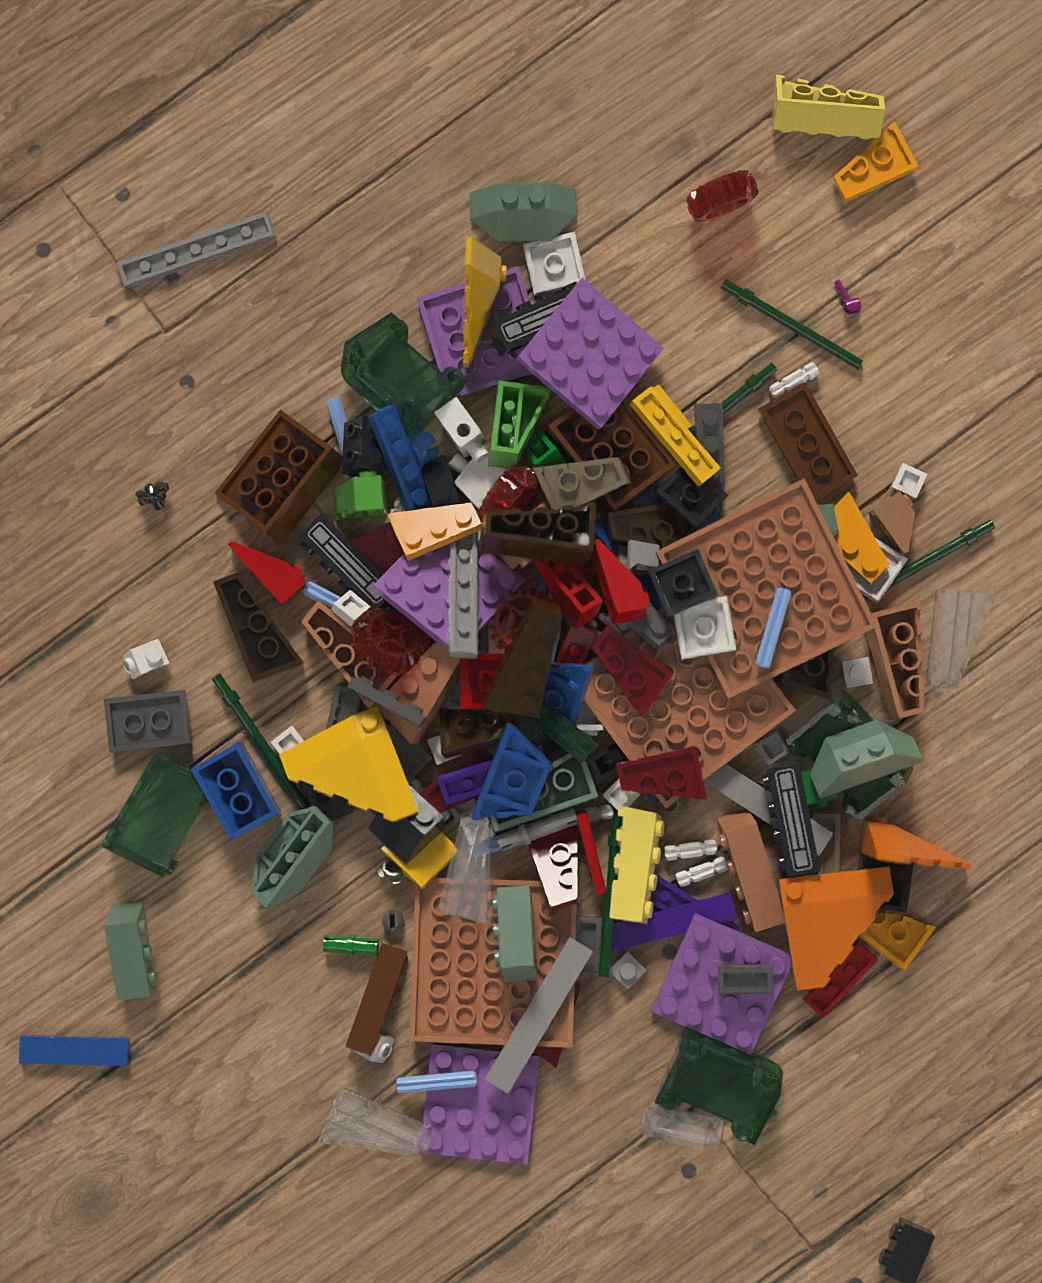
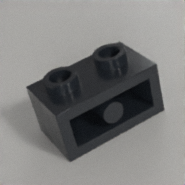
[341,415,383,478]
[878,1217,935,1283]

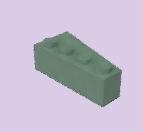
[490,745,598,834]

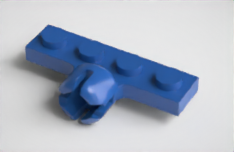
[368,405,439,511]

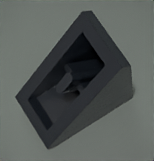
[585,743,629,784]

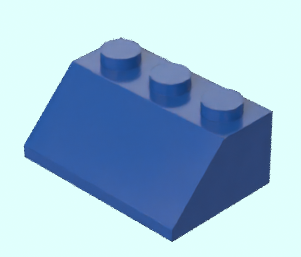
[191,742,282,841]

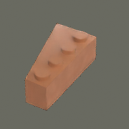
[866,600,925,720]
[301,601,404,709]
[375,641,460,744]
[717,809,786,932]

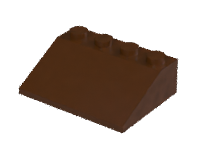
[545,398,677,512]
[215,409,342,545]

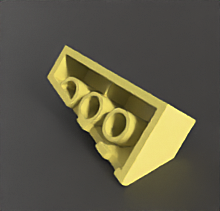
[772,74,885,139]
[610,806,664,924]

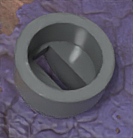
[382,909,404,932]

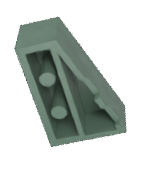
[492,886,538,982]
[104,900,157,1000]

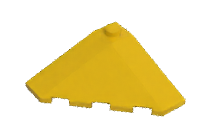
[463,237,506,368]
[279,706,419,822]

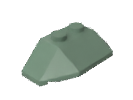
[469,182,577,243]
[810,720,924,798]
[250,806,333,909]

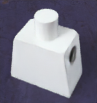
[434,397,489,463]
[448,453,515,516]

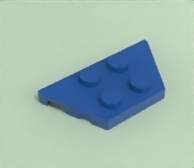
[532,663,594,752]
[471,722,551,821]

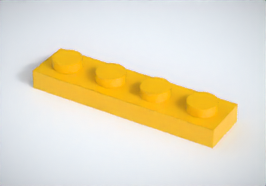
[629,386,721,487]

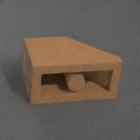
[869,491,915,555]

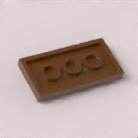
[758,382,858,500]

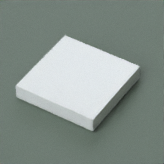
[523,232,585,297]
[848,538,908,604]
[674,596,736,659]

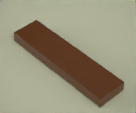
[345,943,407,1056]

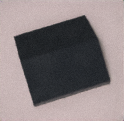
[655,467,728,529]
[648,549,719,618]
[857,852,914,915]

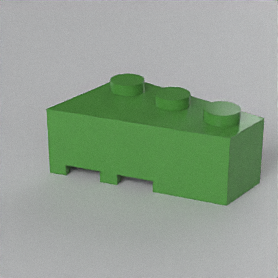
[488,380,552,470]
[333,472,388,521]

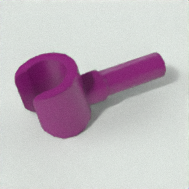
[834,279,861,315]

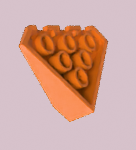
[858,816,971,870]
[779,867,894,991]

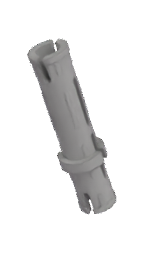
[496,808,579,852]

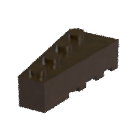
[479,503,596,566]
[213,572,304,684]
[482,599,562,718]
[774,647,835,700]

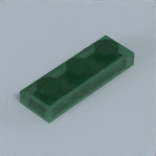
[524,699,599,763]

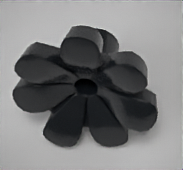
[135,482,169,511]

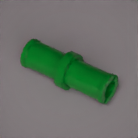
[323,934,379,956]

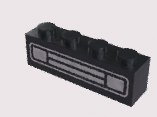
[487,282,577,357]
[299,513,388,614]
[762,763,820,877]

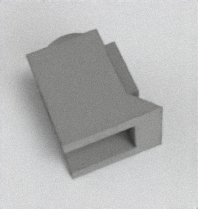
[617,540,661,576]

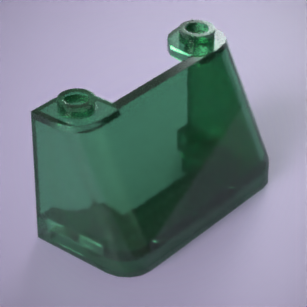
[341,312,467,438]
[785,690,913,821]
[101,752,210,878]
[654,1027,783,1145]

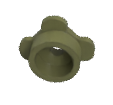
[655,798,684,819]
[378,857,404,885]

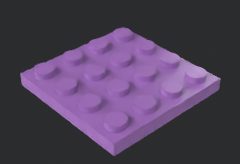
[417,266,534,401]
[516,277,664,430]
[372,543,525,651]
[651,913,793,1055]
[420,1043,539,1165]

